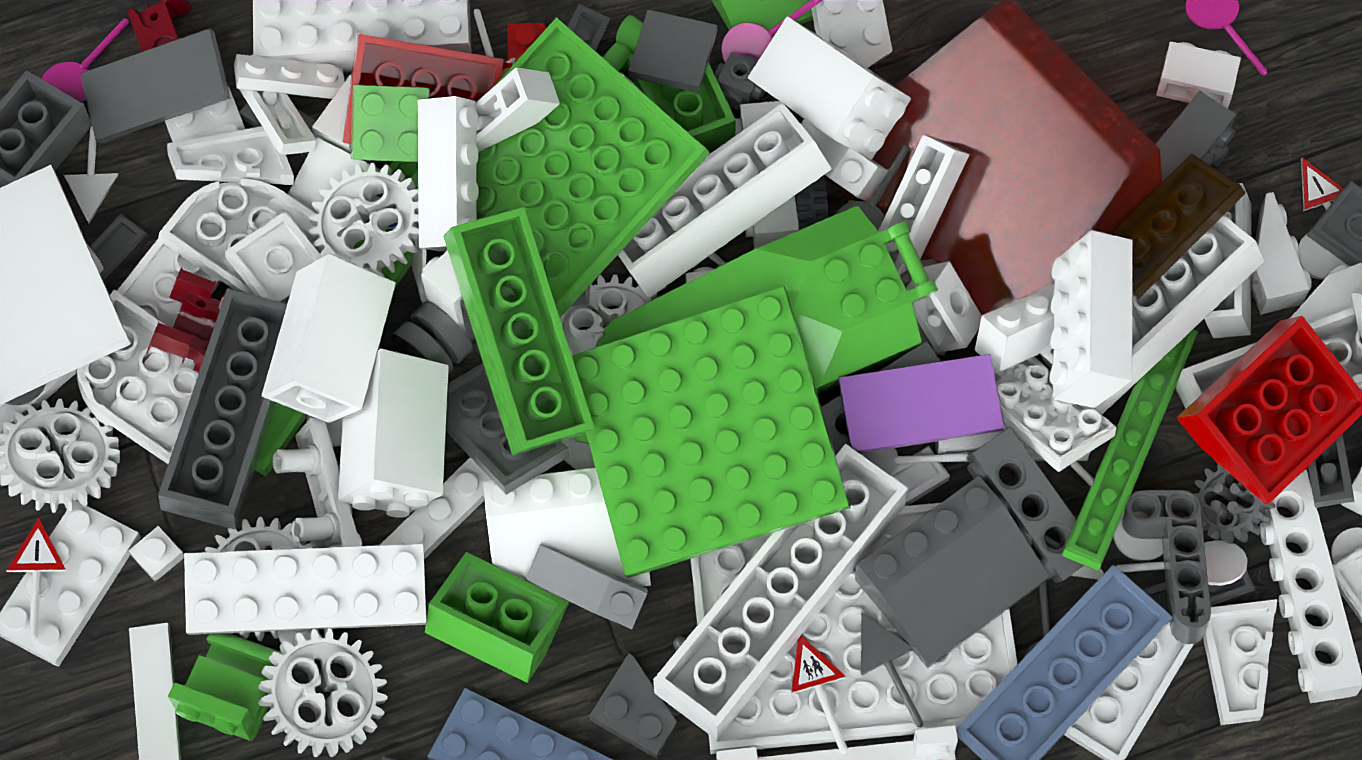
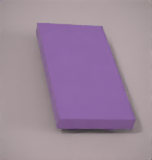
[838,354,1004,453]

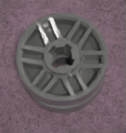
[391,302,473,374]

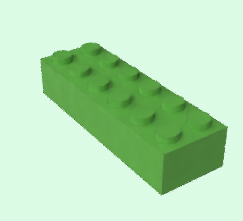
[443,207,594,456]

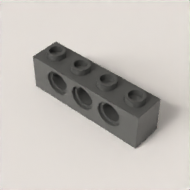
[966,427,1085,583]

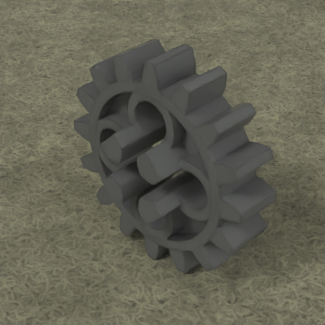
[1194,463,1275,544]

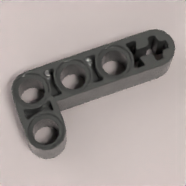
[1122,490,1211,644]

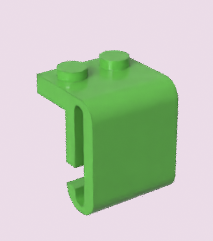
[168,633,283,741]

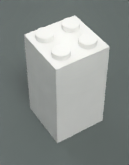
[748,16,912,160]
[262,254,396,423]
[338,348,448,518]

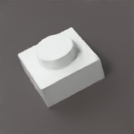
[128,526,184,582]

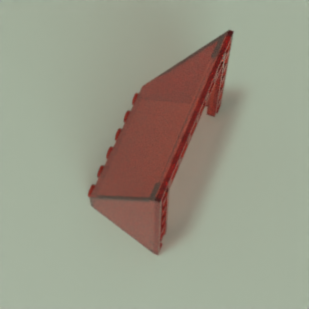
[831,0,1162,337]

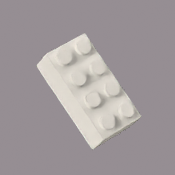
[1050,230,1132,408]

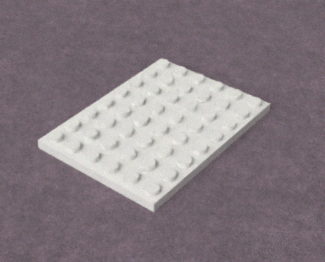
[690,503,1018,754]

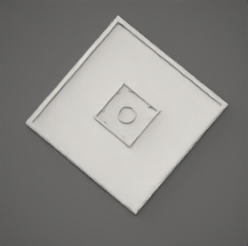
[0,165,131,405]

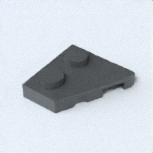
[589,653,677,759]

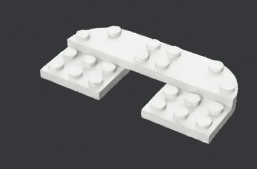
[77,178,342,464]

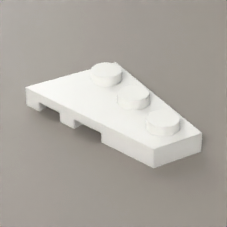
[167,126,294,185]
[1203,599,1277,725]

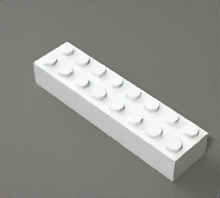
[653,444,908,740]

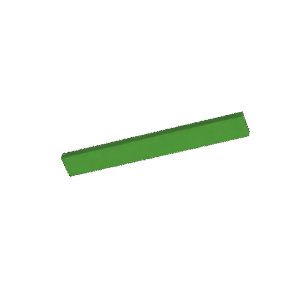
[1062,330,1198,571]

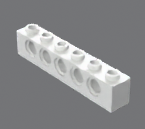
[1252,469,1362,703]

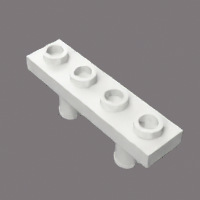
[273,418,362,548]

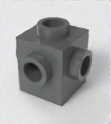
[715,52,765,111]

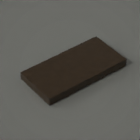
[1110,153,1246,299]

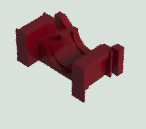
[127,0,192,52]
[146,267,226,372]

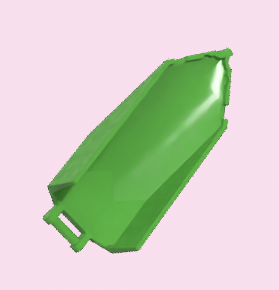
[572,206,938,444]

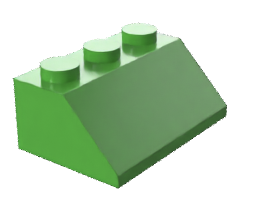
[425,552,569,683]

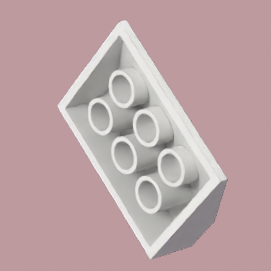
[483,468,651,596]

